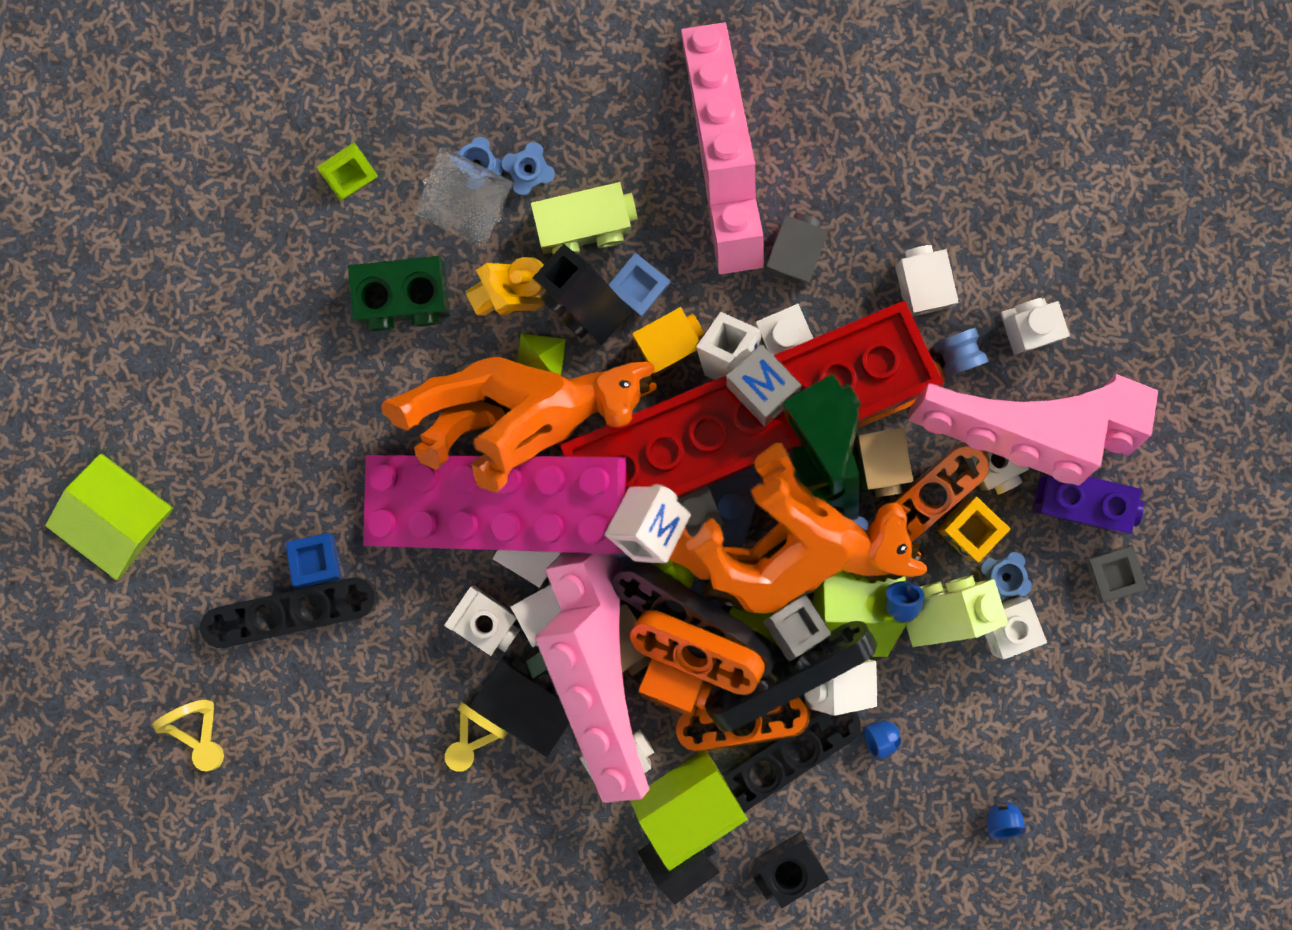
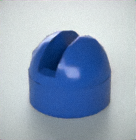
[885,581,924,623]
[863,720,901,761]
[986,802,1026,839]

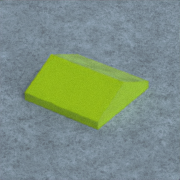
[45,454,174,580]
[812,570,907,657]
[630,751,748,871]

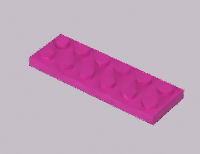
[363,455,626,554]

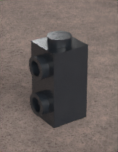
[532,244,632,345]

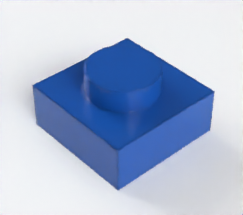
[286,532,342,589]

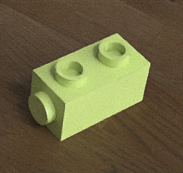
[531,182,638,255]
[906,575,1008,647]

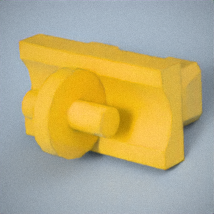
[466,257,546,315]

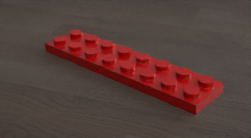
[560,300,944,499]

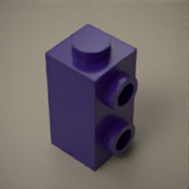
[1031,472,1144,534]

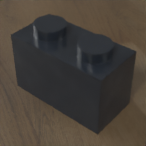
[469,655,569,758]

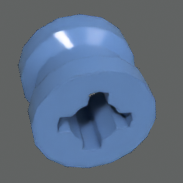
[933,328,989,378]

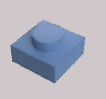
[609,252,671,318]

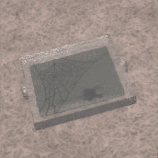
[414,146,514,249]

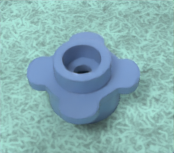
[450,137,504,191]
[502,142,555,196]
[980,552,1032,602]

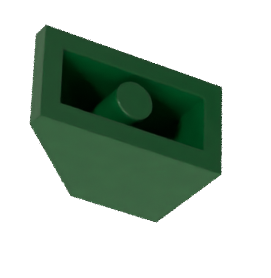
[783,373,861,495]

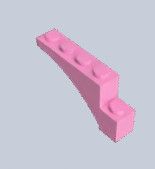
[681,22,764,274]
[908,374,1158,486]
[535,552,650,803]

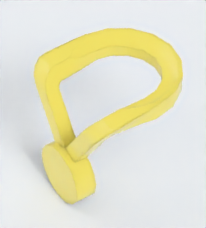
[152,700,224,771]
[445,701,509,772]

